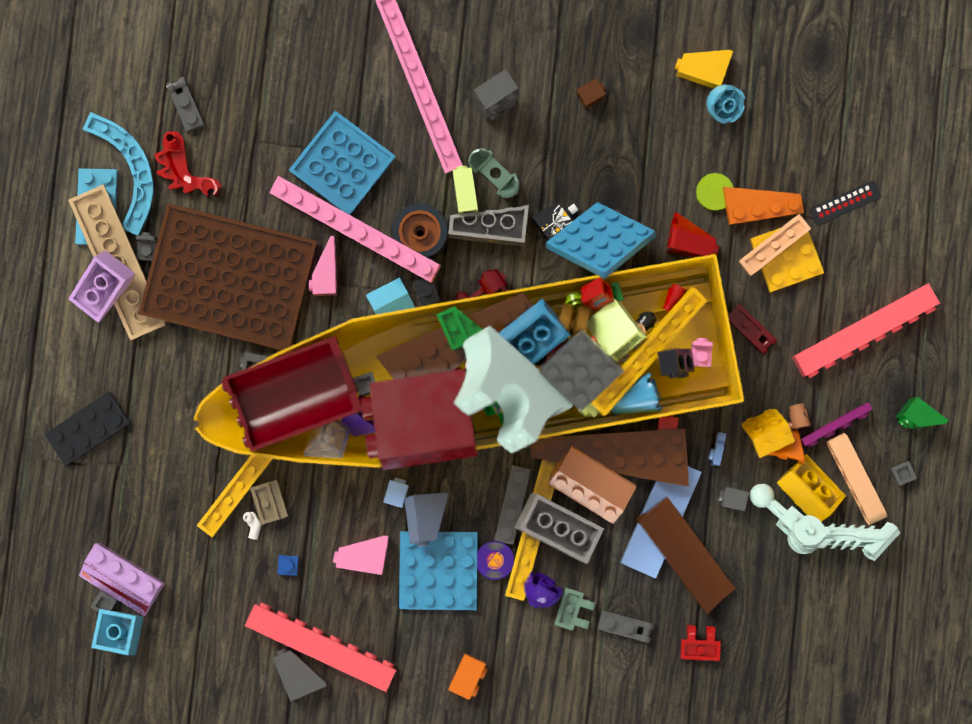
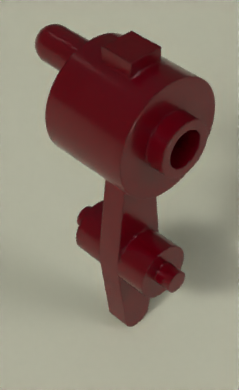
[456,269,510,300]

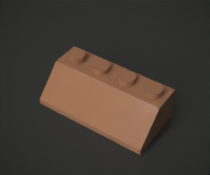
[548,445,637,524]

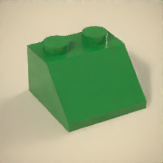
[895,397,949,429]

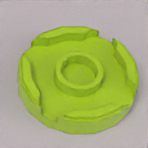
[696,173,733,211]

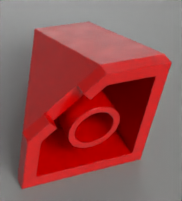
[666,213,719,258]

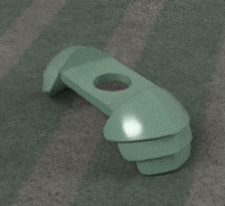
[468,148,519,198]

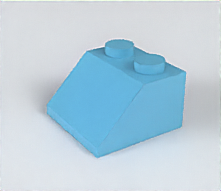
[91,609,144,655]

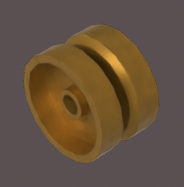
[558,303,590,345]

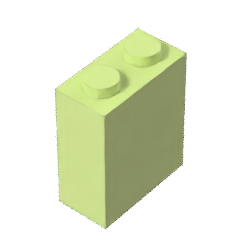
[587,299,647,362]

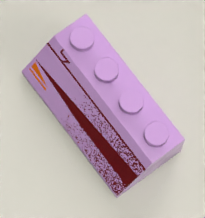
[79,543,165,616]

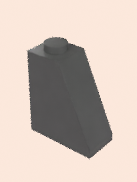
[273,648,328,702]

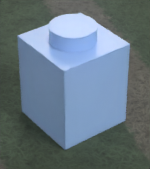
[384,478,409,508]

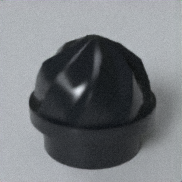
[636,311,657,331]

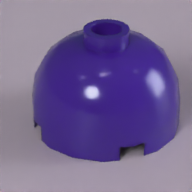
[524,571,564,608]

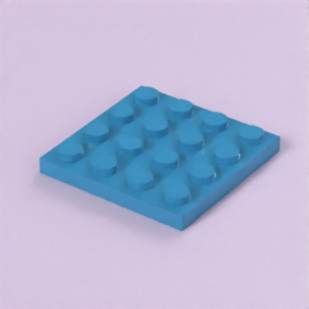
[289,111,396,215]
[546,202,656,279]
[399,531,477,610]

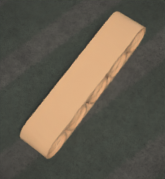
[826,433,887,526]

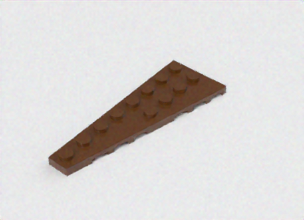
[376,292,534,379]
[531,429,689,486]

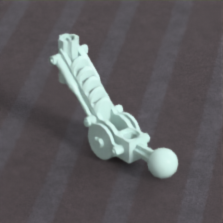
[750,484,900,561]

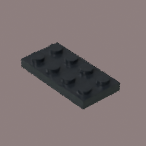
[44,391,131,466]

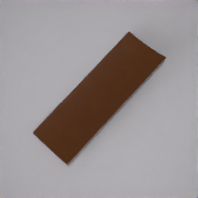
[636,496,735,614]

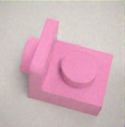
[691,338,713,367]

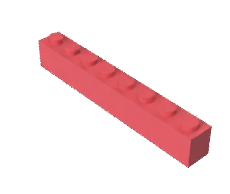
[792,283,940,378]
[245,602,397,692]

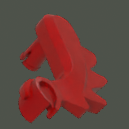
[154,131,221,197]

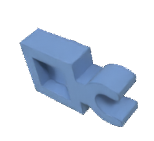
[708,432,726,466]

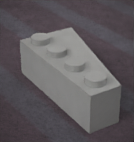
[448,205,529,247]

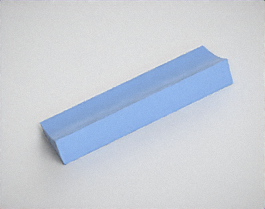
[620,466,702,578]

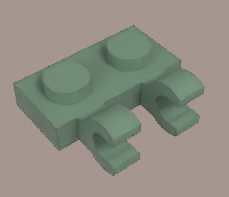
[554,588,595,631]

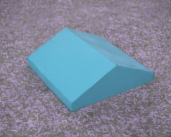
[366,278,415,315]

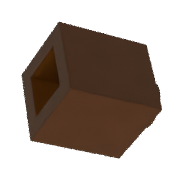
[576,78,607,109]

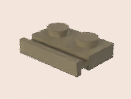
[250,480,289,525]

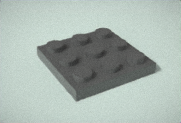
[539,329,624,411]

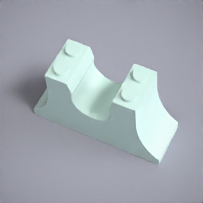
[454,326,573,453]

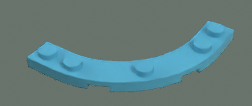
[83,112,154,235]

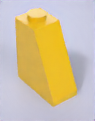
[674,50,733,89]

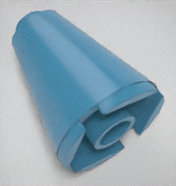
[609,373,663,415]

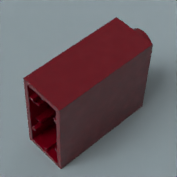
[361,369,478,470]

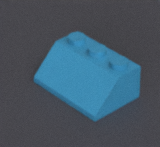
[498,299,570,364]

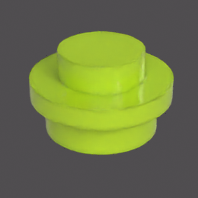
[565,292,583,309]

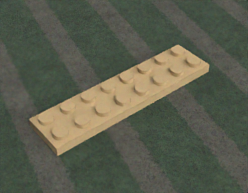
[68,184,166,340]

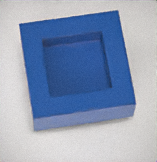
[277,555,299,576]

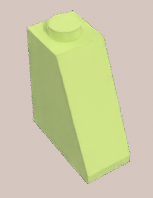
[453,166,478,214]

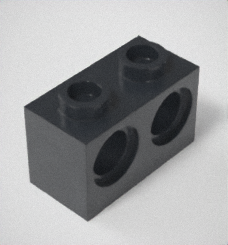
[657,349,695,379]

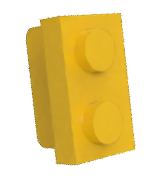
[741,409,795,458]

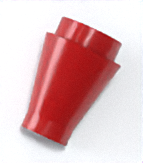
[662,283,687,311]

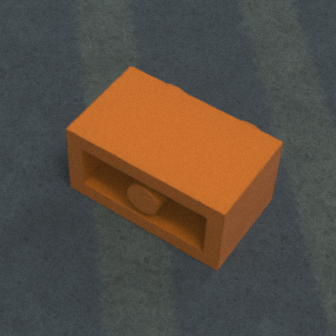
[448,653,488,700]

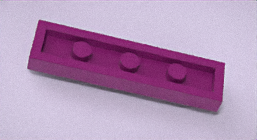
[800,402,872,448]

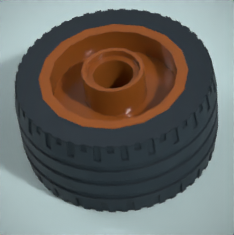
[391,203,449,260]

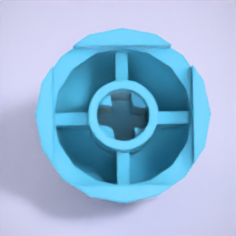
[706,84,745,124]

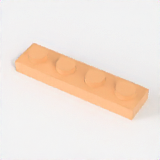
[739,214,811,277]

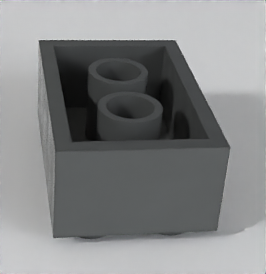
[473,69,519,121]

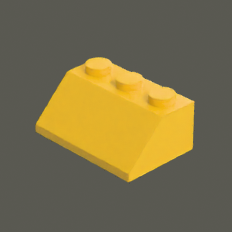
[777,454,846,522]

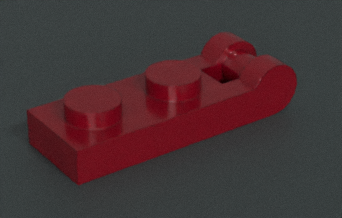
[728,304,777,355]

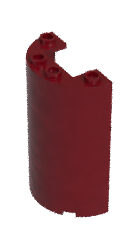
[221,336,362,452]

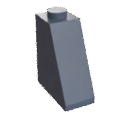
[404,493,448,547]

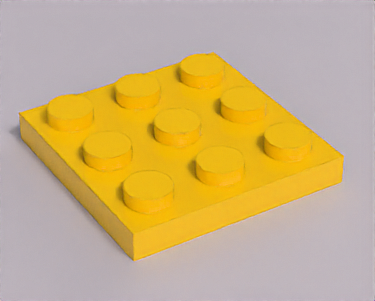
[750,220,824,293]

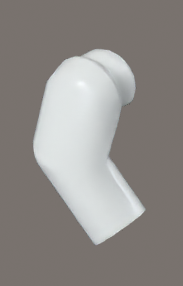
[243,512,261,540]

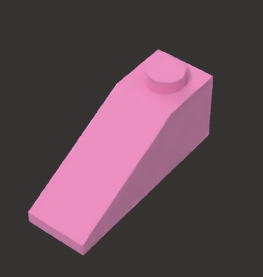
[309,236,337,296]

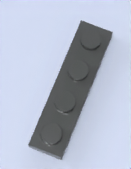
[494,465,531,545]

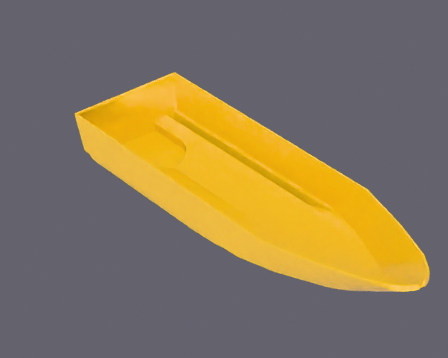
[194,254,744,467]

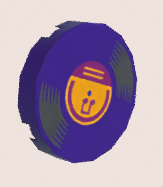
[477,541,514,580]

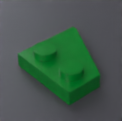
[436,306,483,351]

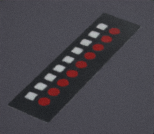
[809,180,881,226]

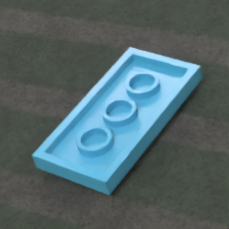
[75,168,118,245]

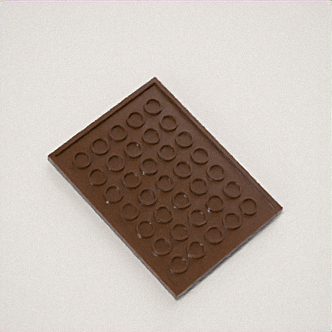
[138,203,317,351]

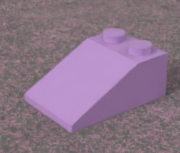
[69,250,135,323]

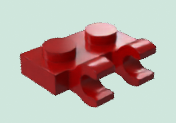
[680,625,721,661]

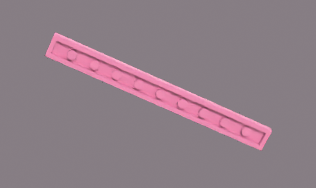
[375,0,463,174]
[270,176,441,282]

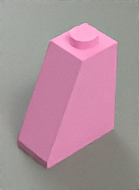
[333,536,389,575]

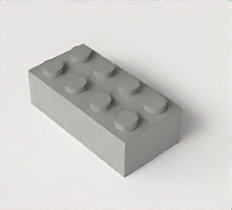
[514,493,604,564]

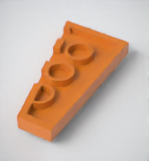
[722,187,804,225]

